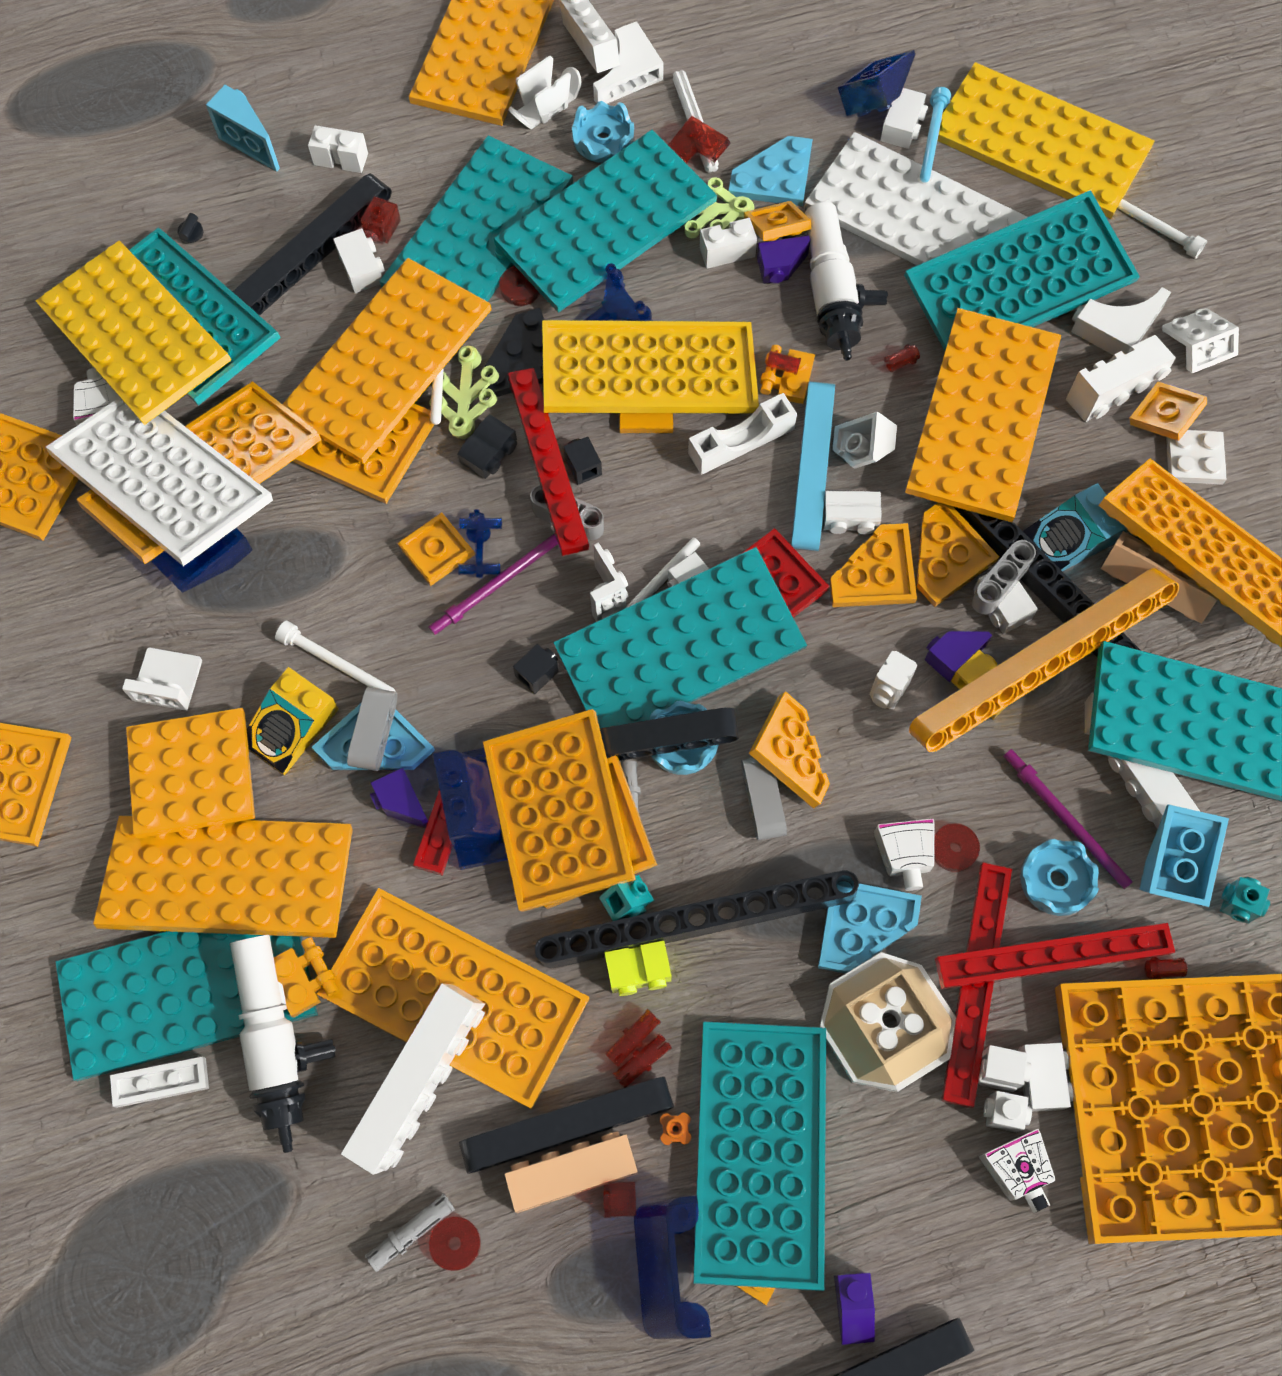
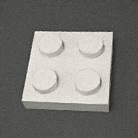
[1166,430,1227,485]

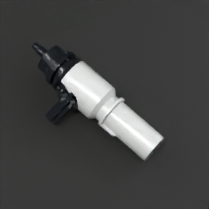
[805,202,888,361]
[230,935,336,1153]

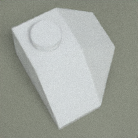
[832,412,897,469]

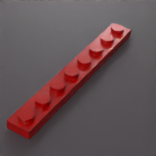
[508,368,589,556]
[941,862,1012,1108]
[935,923,1176,989]

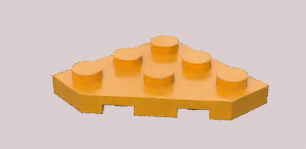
[916,502,999,607]
[830,523,917,607]
[749,691,830,808]

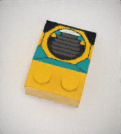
[247,667,339,776]

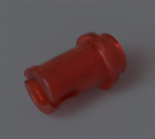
[884,344,920,372]
[766,350,801,375]
[1145,957,1188,980]

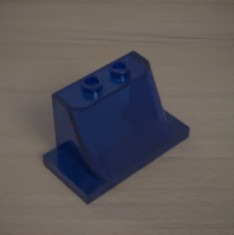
[433,748,508,870]

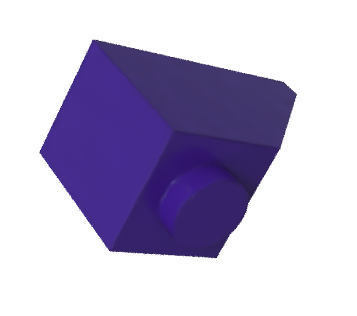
[757,236,810,284]
[925,631,992,683]
[370,768,428,828]
[834,1273,875,1345]

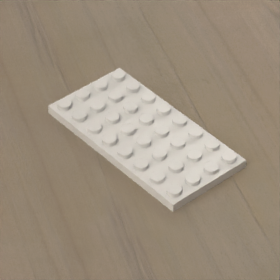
[804,132,1028,265]
[46,397,273,566]

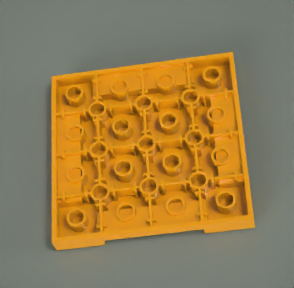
[1055,974,1282,1244]

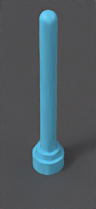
[920,87,951,183]

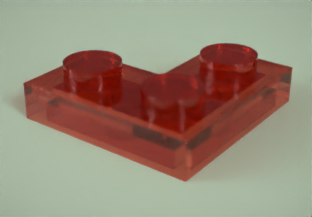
[668,116,730,164]

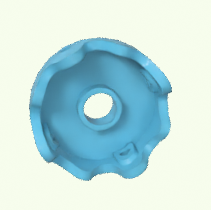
[572,101,634,163]
[650,701,719,775]
[1020,839,1099,916]

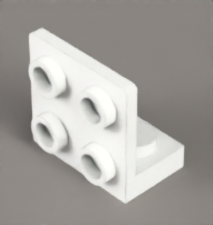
[1162,308,1239,373]
[590,542,629,622]
[122,648,202,711]

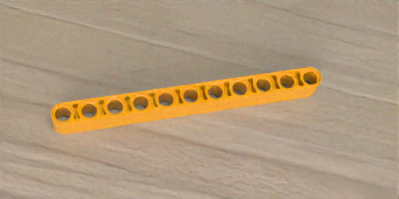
[909,568,1179,752]

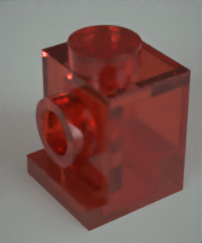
[603,1182,636,1218]

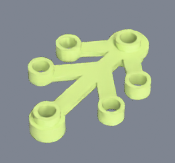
[685,177,754,238]
[429,346,499,439]

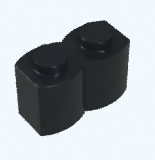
[457,414,517,479]

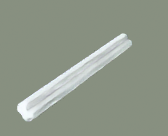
[673,70,719,173]

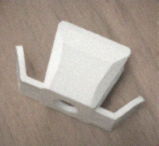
[508,56,581,129]

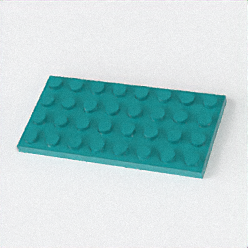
[494,130,717,313]
[379,135,573,302]
[904,190,1140,351]
[129,227,281,406]
[553,547,807,728]
[1088,641,1282,801]
[55,931,318,1082]
[693,1022,826,1291]

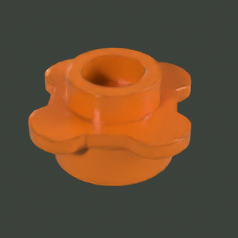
[660,1112,691,1145]

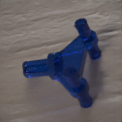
[584,263,653,321]
[458,509,502,578]

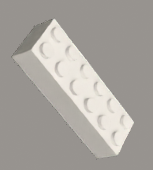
[341,983,485,1175]

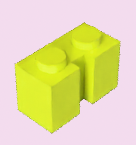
[605,941,672,996]

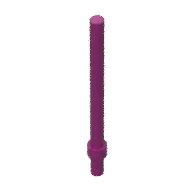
[428,533,558,635]
[1003,749,1133,889]

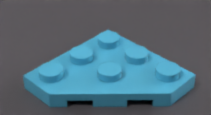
[729,136,813,206]
[311,702,435,770]
[818,881,922,974]

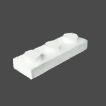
[110,1057,209,1108]

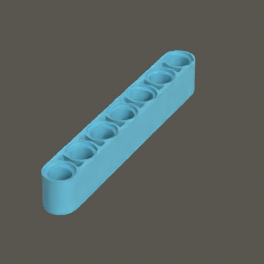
[791,381,835,551]

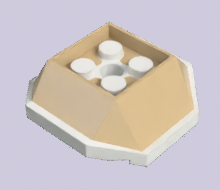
[819,952,956,1092]

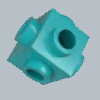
[599,875,654,921]
[1220,877,1270,924]

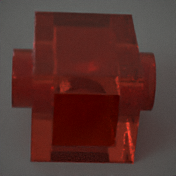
[361,196,401,244]

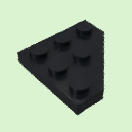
[484,308,544,398]

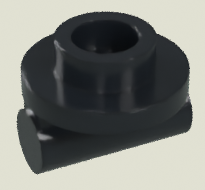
[177,213,204,243]

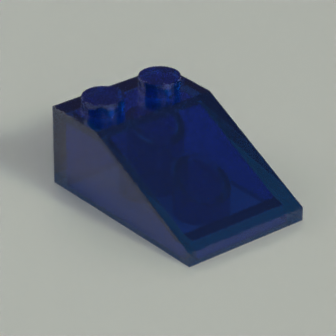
[837,50,916,117]
[151,528,253,593]

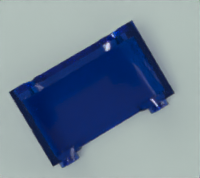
[634,1195,711,1340]

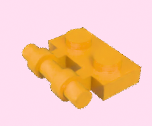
[760,345,815,404]
[274,937,338,1018]

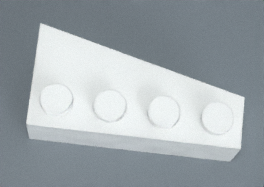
[1066,335,1176,423]

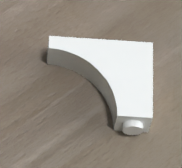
[593,21,663,104]
[1071,287,1171,355]

